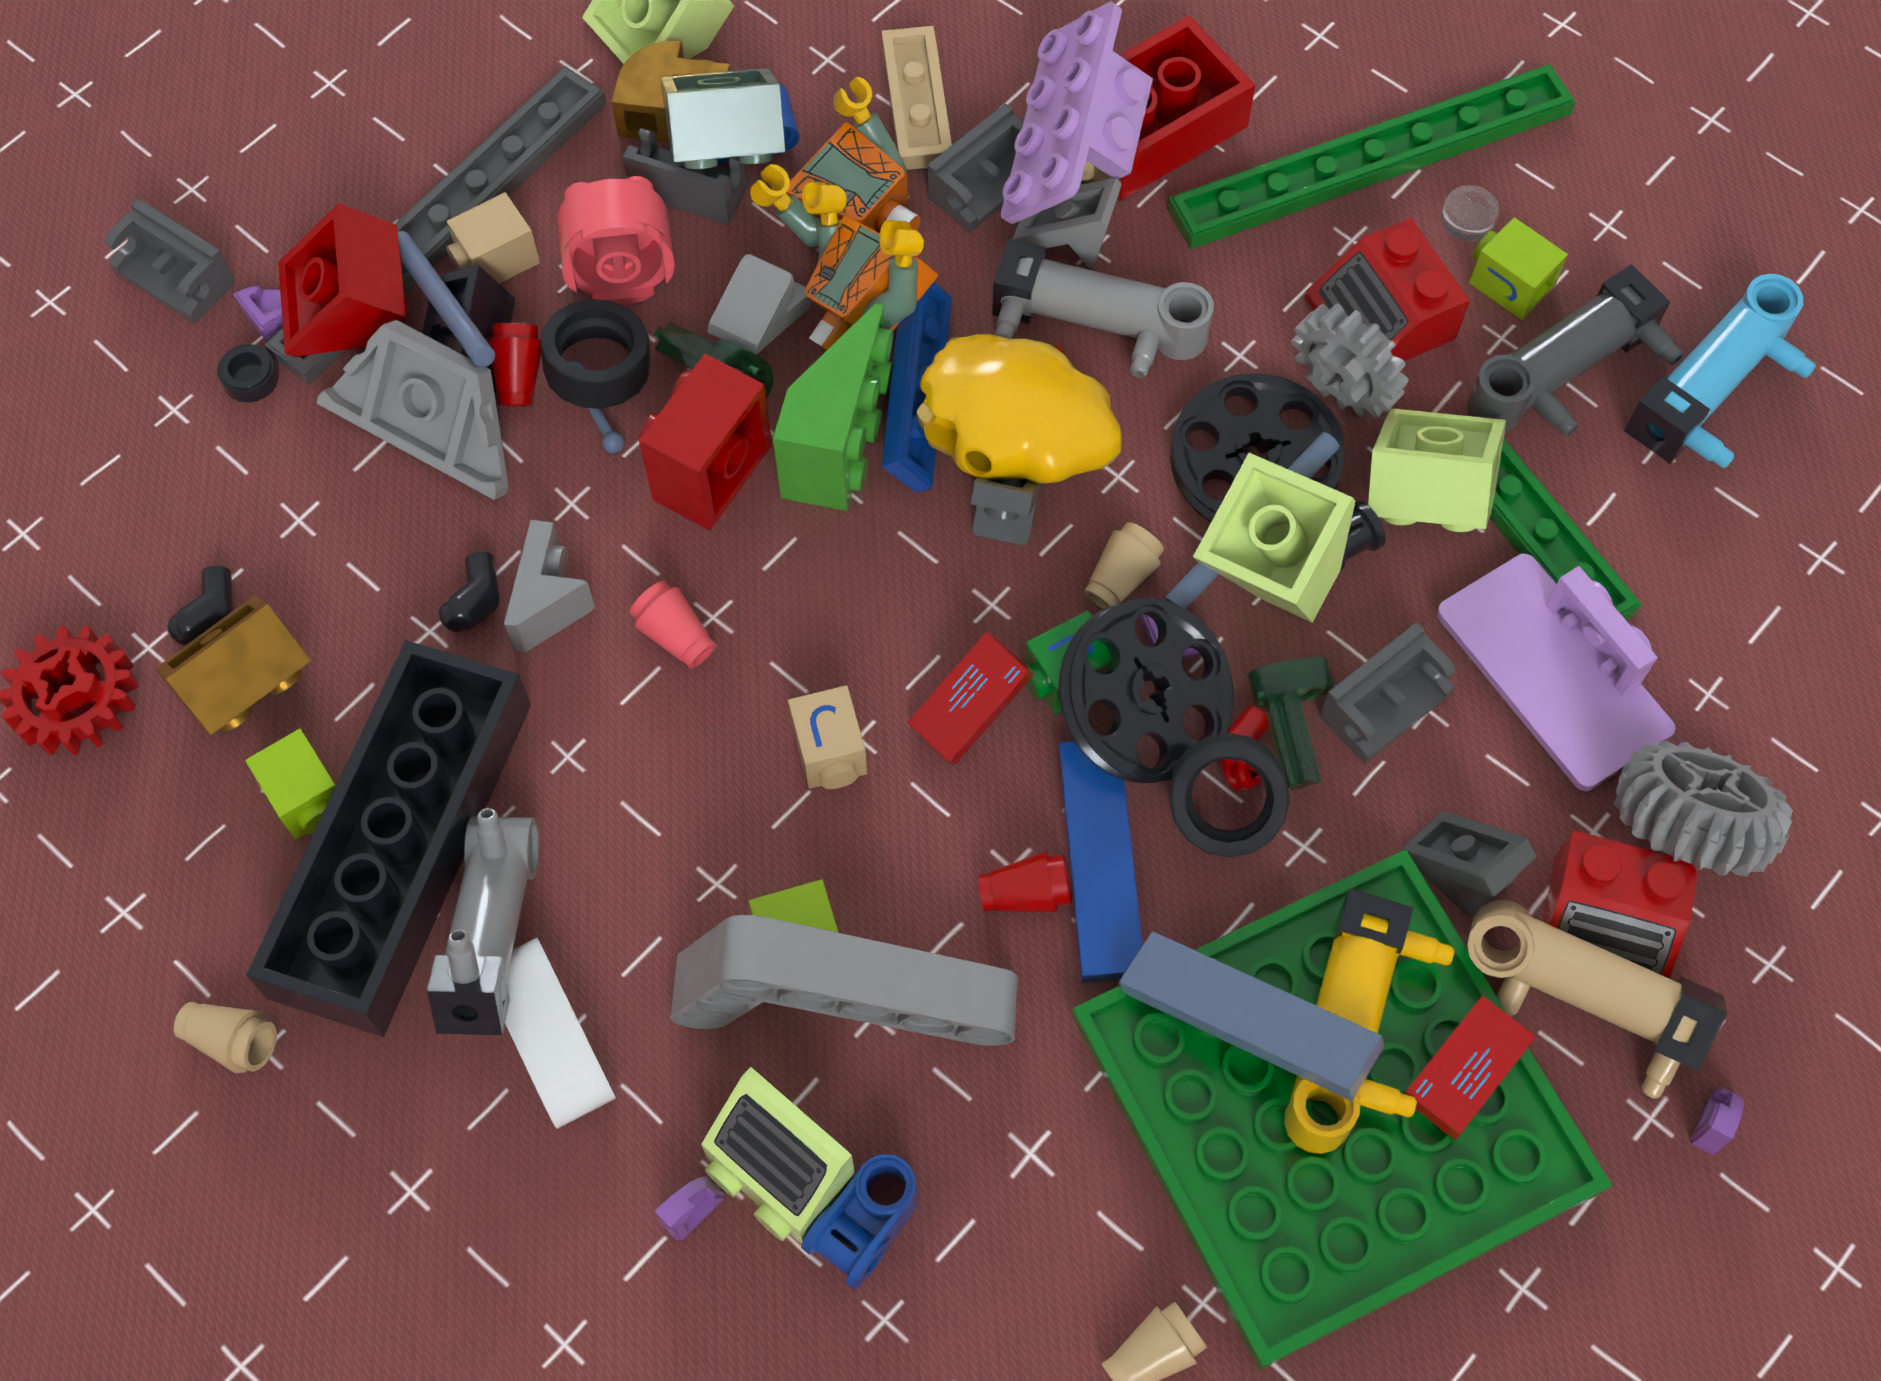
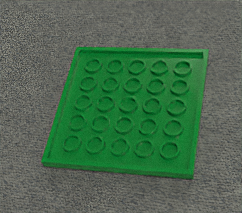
[1071,849,1613,1371]

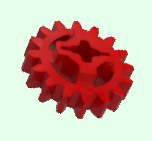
[0,626,139,755]

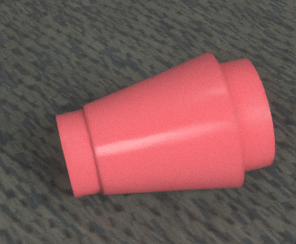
[629,581,716,669]

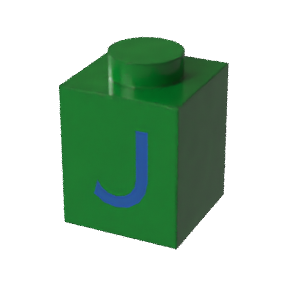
[1024,610,1112,715]

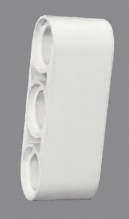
[505,938,616,1129]

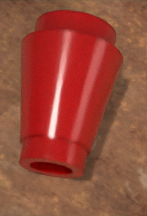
[487,323,541,407]
[978,851,1072,913]

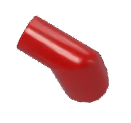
[1219,705,1272,792]

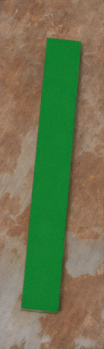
[1167,64,1576,250]

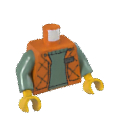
[750,77,921,248]
[802,182,939,351]

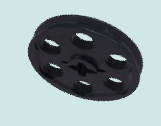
[1170,373,1345,522]
[1059,598,1234,783]

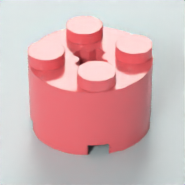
[557,176,675,306]

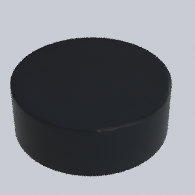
[217,344,279,402]

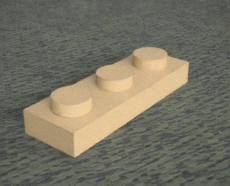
[882,26,952,170]

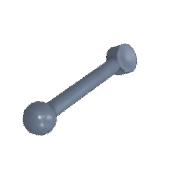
[568,361,625,454]

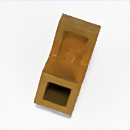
[611,41,730,143]

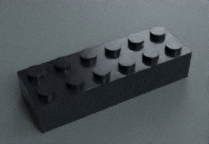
[246,640,531,1038]

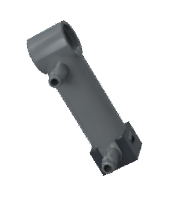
[1467,264,1683,436]

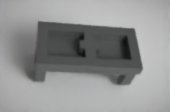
[928,103,1024,233]
[623,128,750,225]
[104,198,235,324]
[1320,622,1456,764]

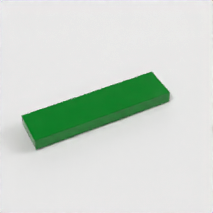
[1490,439,1642,620]

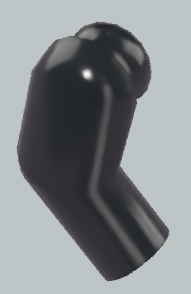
[439,552,500,632]
[167,565,232,645]

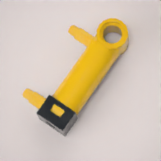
[1284,888,1455,1154]

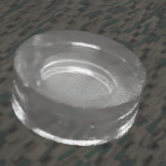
[1441,185,1499,241]

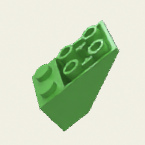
[773,303,893,511]

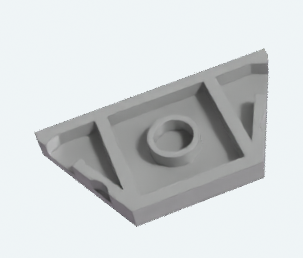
[316,320,509,500]

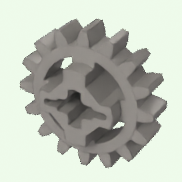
[1291,304,1409,418]

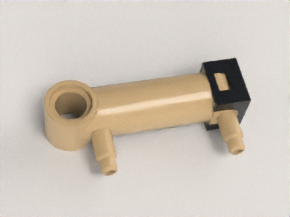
[1467,899,1727,1099]

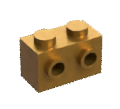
[154,596,311,735]

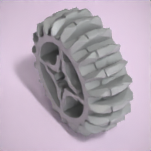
[1614,741,1793,876]

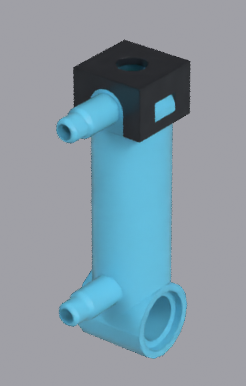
[1624,274,1816,468]

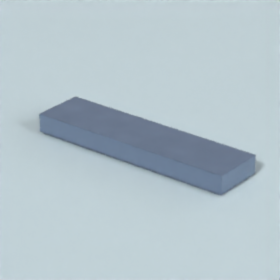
[1119,931,1385,1101]

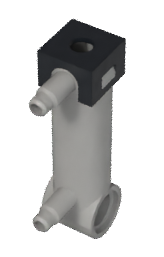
[992,238,1214,378]
[427,808,539,1035]

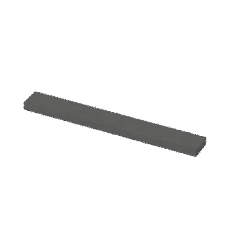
[264,66,607,384]

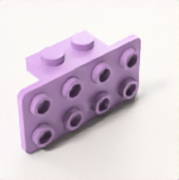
[1001,1,1153,224]
[1437,554,1675,791]

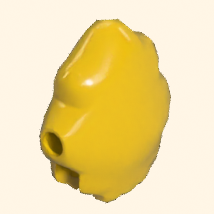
[916,334,1123,484]

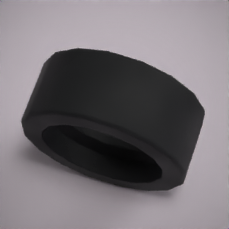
[540,299,650,409]
[1169,733,1290,858]

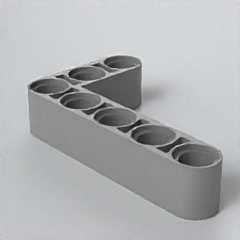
[670,915,1018,1046]

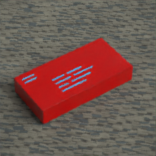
[907,632,1035,764]
[1404,995,1536,1140]

